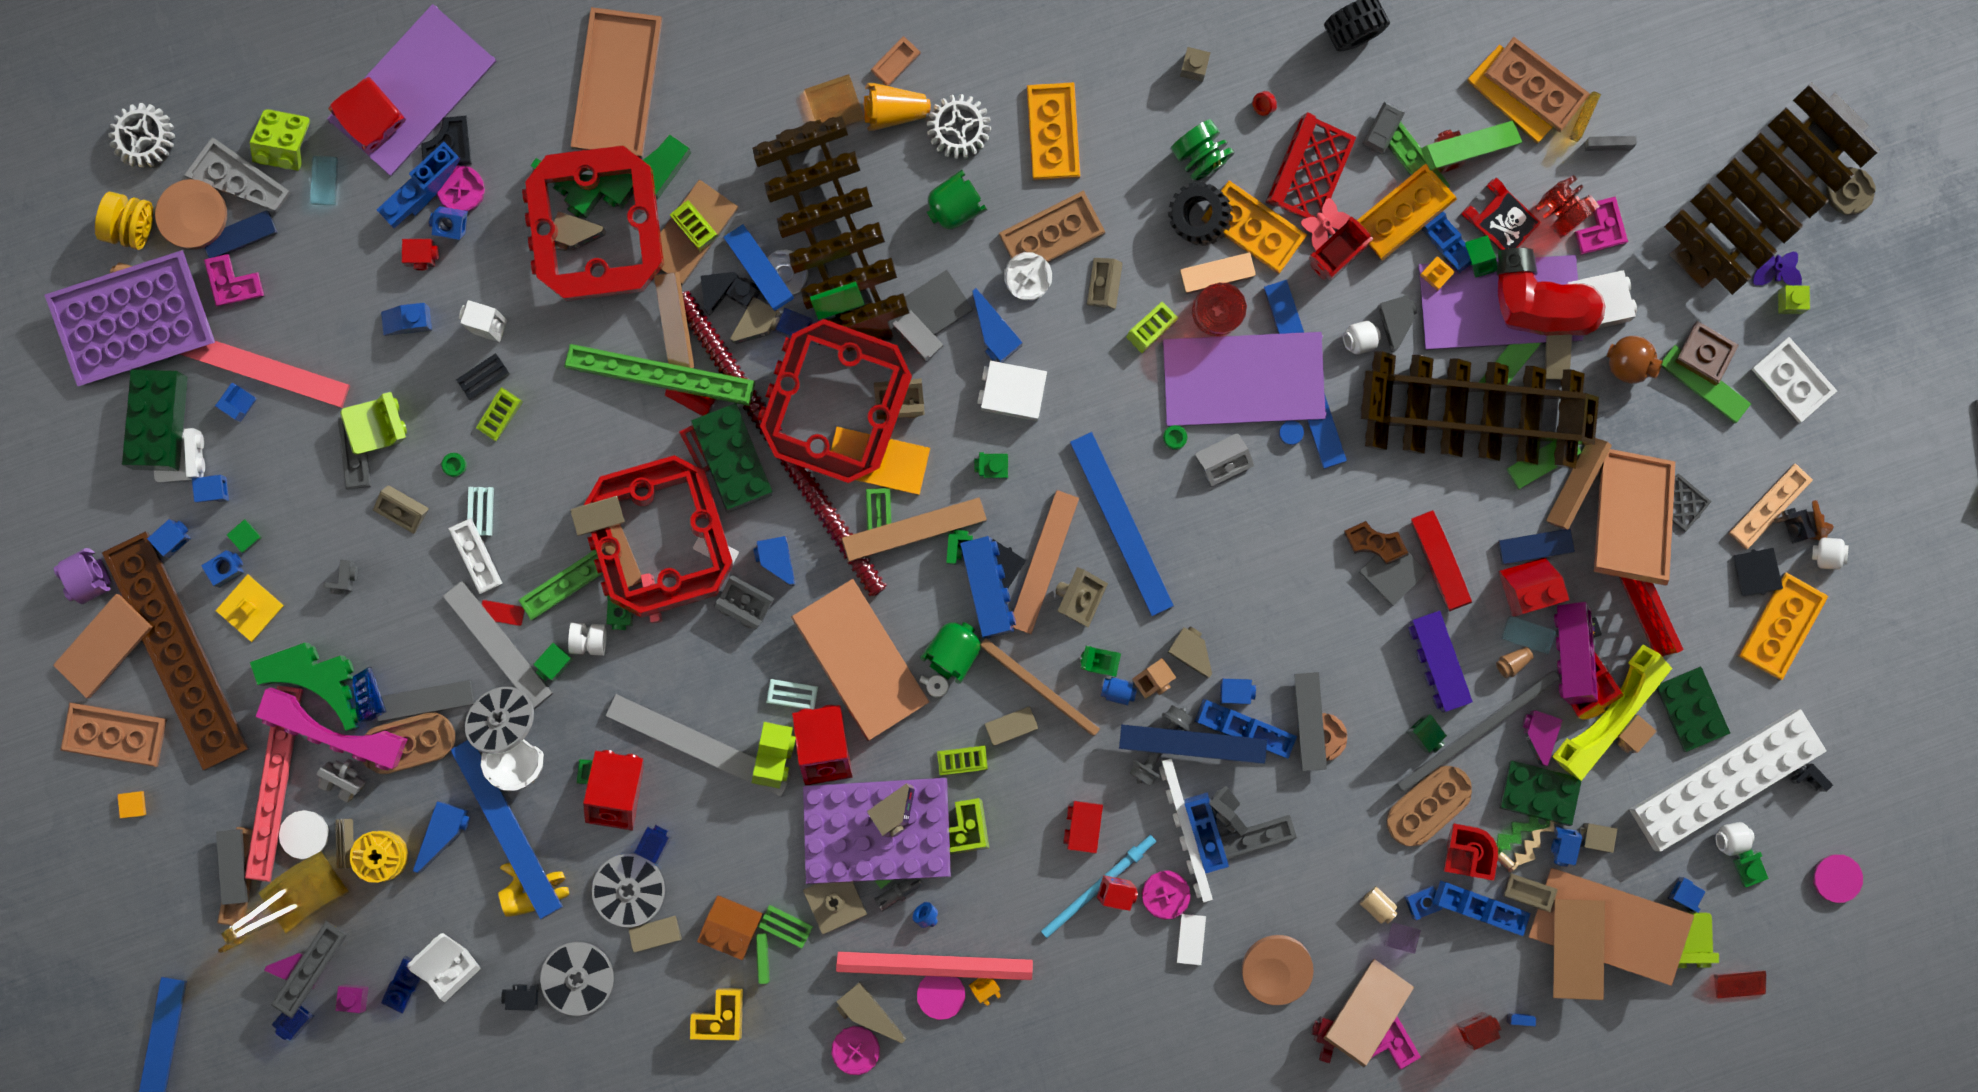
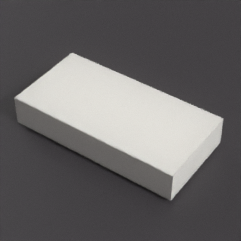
[1176,914,1206,965]

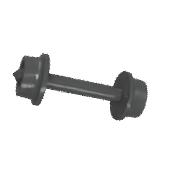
[1130,705,1193,786]

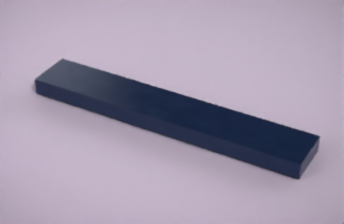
[1119,724,1267,764]

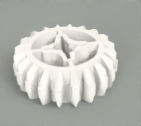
[927,94,991,159]
[108,103,175,168]

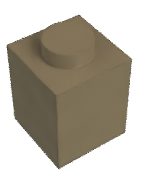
[1180,47,1211,82]
[1579,823,1617,853]

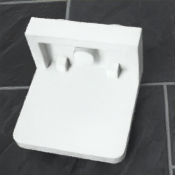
[154,428,205,483]
[407,933,481,1002]

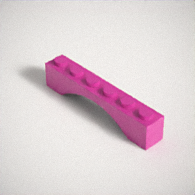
[255,687,407,771]

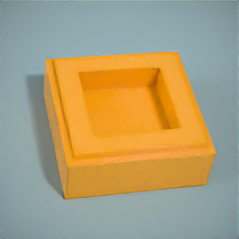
[118,791,146,818]

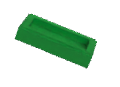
[810,281,864,320]

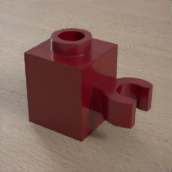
[1311,1016,1335,1064]

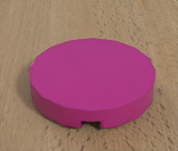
[437,166,485,213]
[1813,854,1863,903]
[1142,871,1191,920]
[917,976,965,1020]
[831,1026,880,1075]

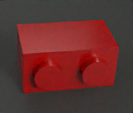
[1063,801,1103,853]

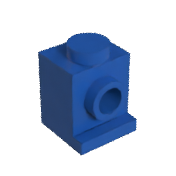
[1551,826,1582,867]
[1404,886,1443,920]

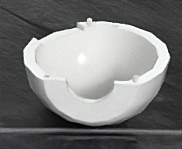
[481,739,544,791]

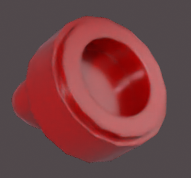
[1252,91,1277,116]

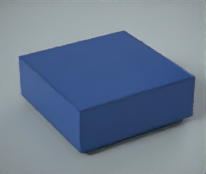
[1507,1013,1536,1026]

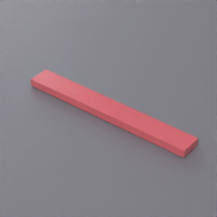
[179,341,350,408]
[245,685,303,882]
[836,952,1033,980]

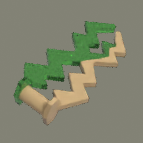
[1497,816,1559,873]

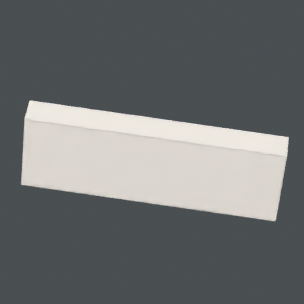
[448,518,502,594]

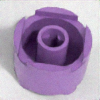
[54,548,111,604]

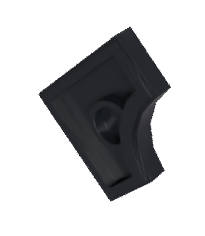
[421,115,472,165]

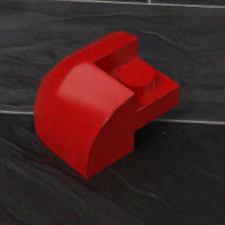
[1571,653,1624,720]
[1444,823,1498,881]

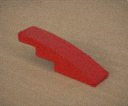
[1411,510,1472,612]

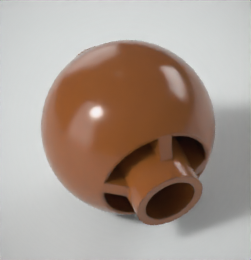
[1606,335,1663,384]

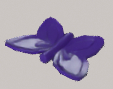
[1753,251,1802,286]

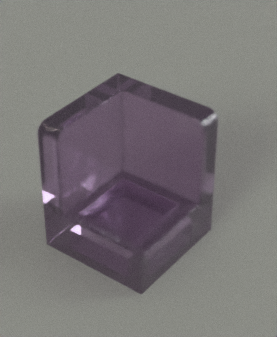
[1384,923,1421,954]

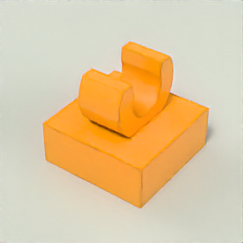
[1420,256,1455,291]
[969,978,1001,1006]

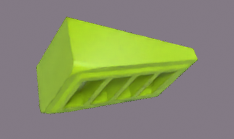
[670,200,718,252]
[1126,302,1179,353]
[476,387,523,442]
[937,746,988,775]

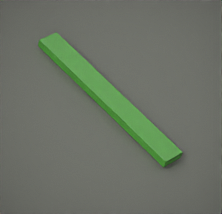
[564,344,755,406]

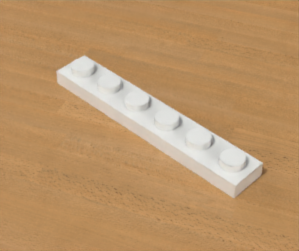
[1159,758,1213,902]

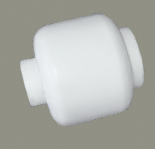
[1343,321,1381,355]
[1812,538,1849,570]
[1715,822,1754,856]

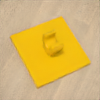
[215,574,284,642]

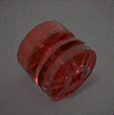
[1535,175,1600,238]
[1191,282,1247,336]

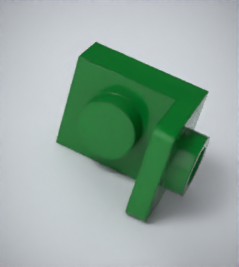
[974,452,1008,479]
[946,530,973,565]
[1733,849,1769,888]

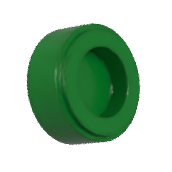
[1163,425,1188,450]
[441,453,467,477]

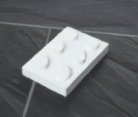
[1751,337,1837,423]

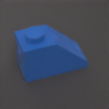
[381,303,432,336]
[753,536,795,586]

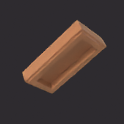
[871,36,921,86]

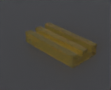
[1570,91,1601,142]

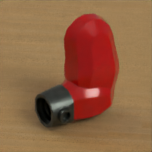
[1497,248,1606,336]

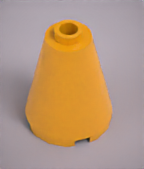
[864,83,931,131]

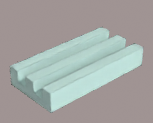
[467,487,494,536]
[766,679,818,710]

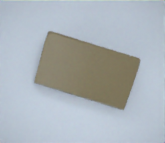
[1087,258,1122,309]
[373,485,429,534]
[570,496,625,536]
[985,706,1039,746]
[629,916,682,953]

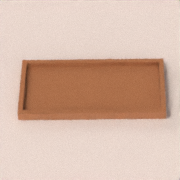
[571,7,663,158]
[1594,449,1676,586]
[791,579,929,741]
[1529,868,1694,986]

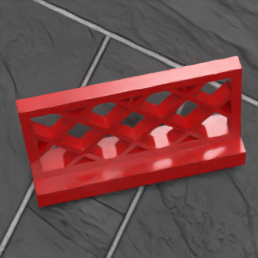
[1266,112,1356,218]
[1619,577,1684,657]

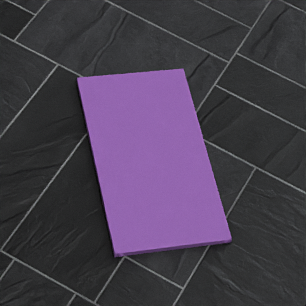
[327,4,497,176]
[1418,255,1584,350]
[1162,332,1326,426]

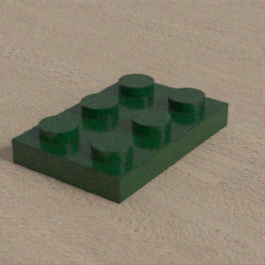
[1656,666,1730,752]
[1500,760,1582,826]

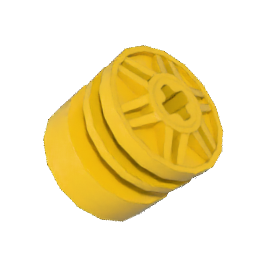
[95,191,153,250]
[350,831,409,883]

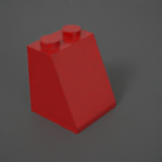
[1498,558,1569,617]
[792,705,853,785]
[583,750,644,831]

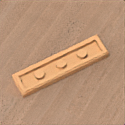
[1728,463,1813,550]

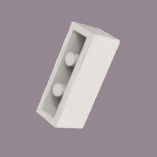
[459,300,507,343]

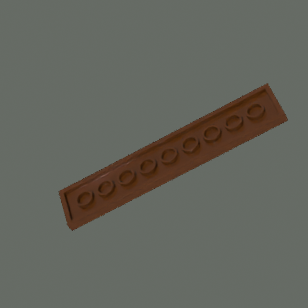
[102,531,249,771]

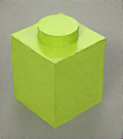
[1778,285,1810,314]

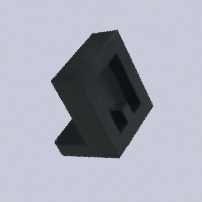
[1774,508,1816,544]
[1790,763,1833,792]

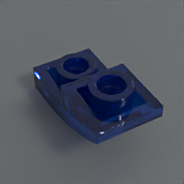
[381,956,421,1014]

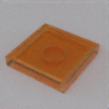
[804,74,865,126]

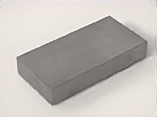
[1584,136,1637,151]

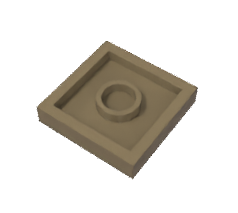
[1055,567,1108,628]
[803,882,867,935]

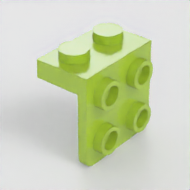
[250,109,310,171]
[340,392,407,455]
[1678,912,1719,968]

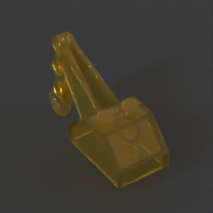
[218,851,349,953]

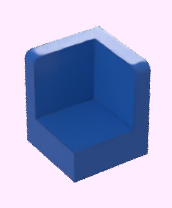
[215,383,256,422]
[192,475,229,503]
[1668,877,1705,913]

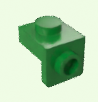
[1080,645,1121,677]

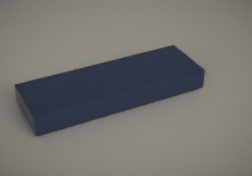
[205,210,278,258]
[1498,528,1575,565]

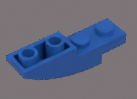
[376,142,460,228]

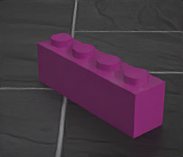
[1554,602,1598,705]

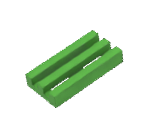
[866,488,891,530]
[759,905,813,948]
[756,933,770,984]

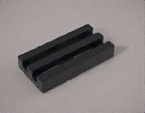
[456,353,510,400]

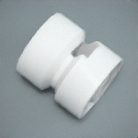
[568,623,607,656]

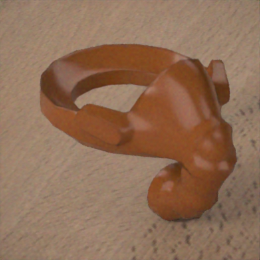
[1810,500,1834,540]

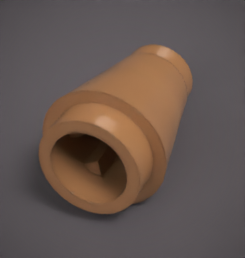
[1496,647,1534,678]

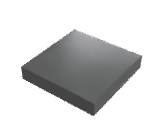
[1359,552,1428,606]

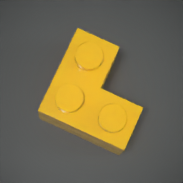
[690,988,743,1040]

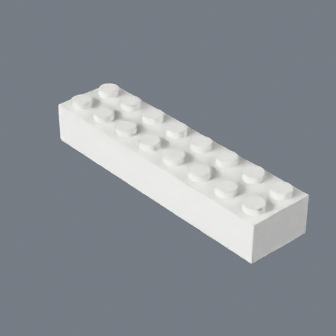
[1629,709,1826,852]

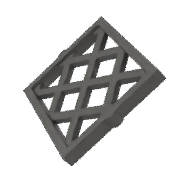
[1673,473,1712,532]

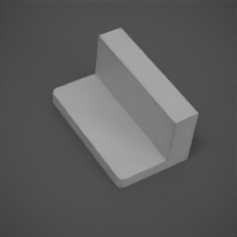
[892,310,943,362]
[1195,433,1254,487]

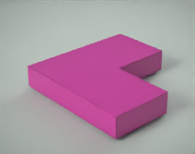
[1574,196,1628,255]
[204,254,264,307]
[1371,1017,1421,1070]

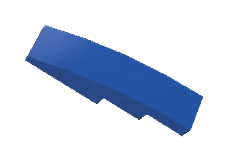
[1422,211,1471,274]
[724,224,794,312]
[1194,699,1297,759]
[1432,880,1531,936]

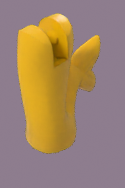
[498,863,570,917]

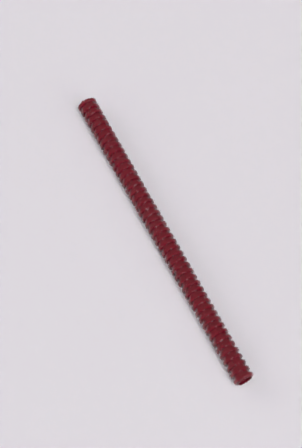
[682,291,887,597]

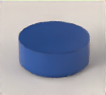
[1279,420,1304,445]

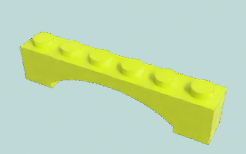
[1552,645,1673,781]

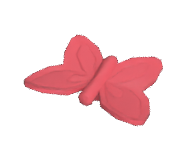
[1301,198,1350,251]

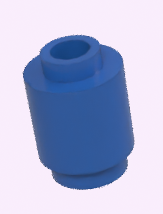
[1101,677,1137,706]

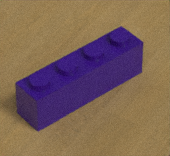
[1408,611,1473,712]

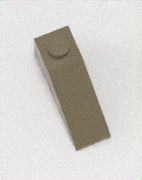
[836,982,906,1043]

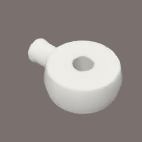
[919,675,949,698]

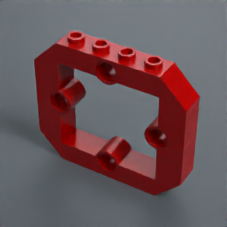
[522,145,664,301]
[757,319,912,483]
[584,455,733,618]

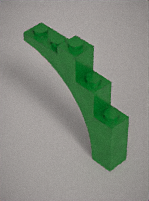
[530,135,691,218]

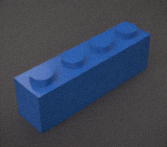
[960,536,1016,639]

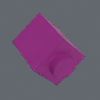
[335,984,368,1013]

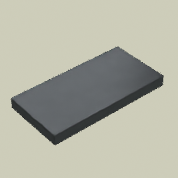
[884,270,973,356]

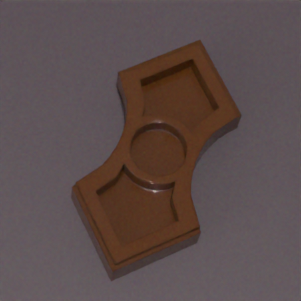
[1344,521,1409,565]

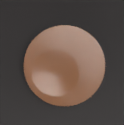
[155,179,227,250]
[1242,935,1314,1005]

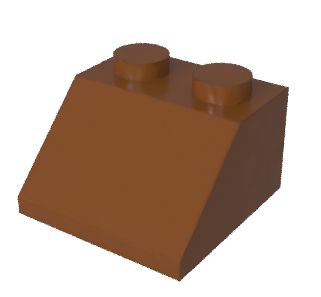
[697,895,763,960]

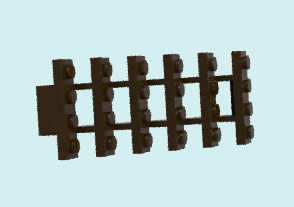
[1664,82,1880,295]
[752,115,910,352]
[1361,351,1599,469]

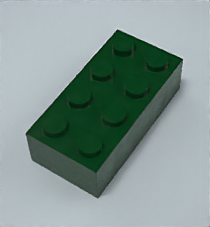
[122,370,188,471]
[691,403,772,513]

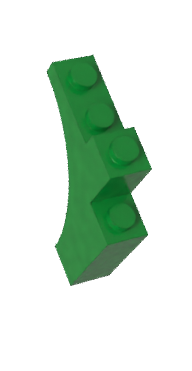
[250,643,361,731]

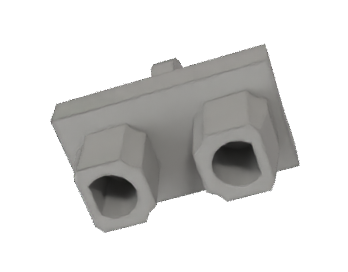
[317,759,366,802]

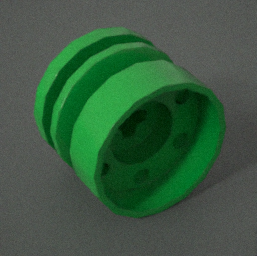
[1170,119,1235,182]

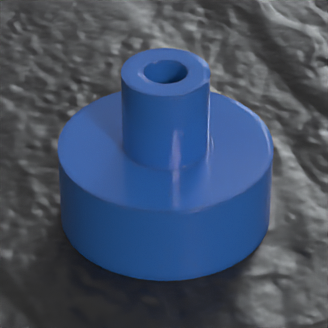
[912,902,938,928]

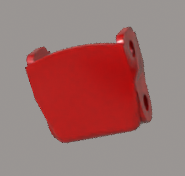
[328,77,406,154]
[1309,216,1373,280]

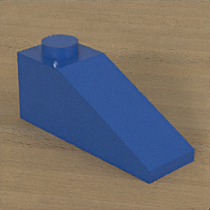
[972,288,1023,363]
[1184,792,1229,874]
[413,801,470,873]

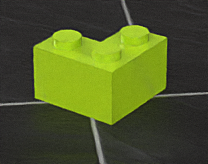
[751,722,796,789]
[949,798,990,855]

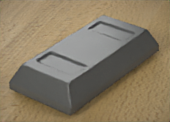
[1362,101,1405,154]

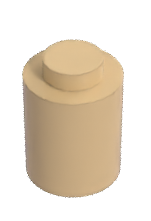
[1359,886,1398,924]

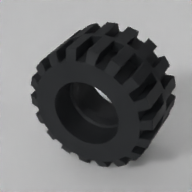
[1324,0,1390,51]
[1168,182,1233,246]

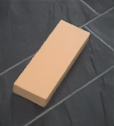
[1180,252,1256,294]

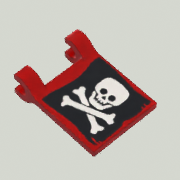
[1461,177,1541,250]

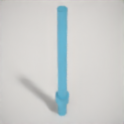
[1041,835,1157,938]

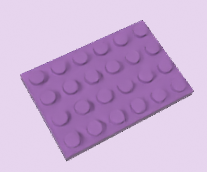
[45,250,215,386]
[803,778,951,884]

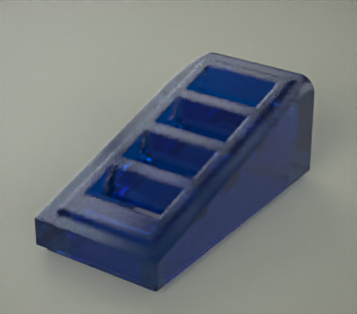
[353,667,387,722]

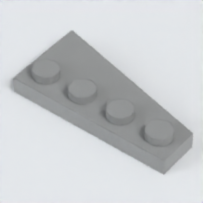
[184,137,291,212]

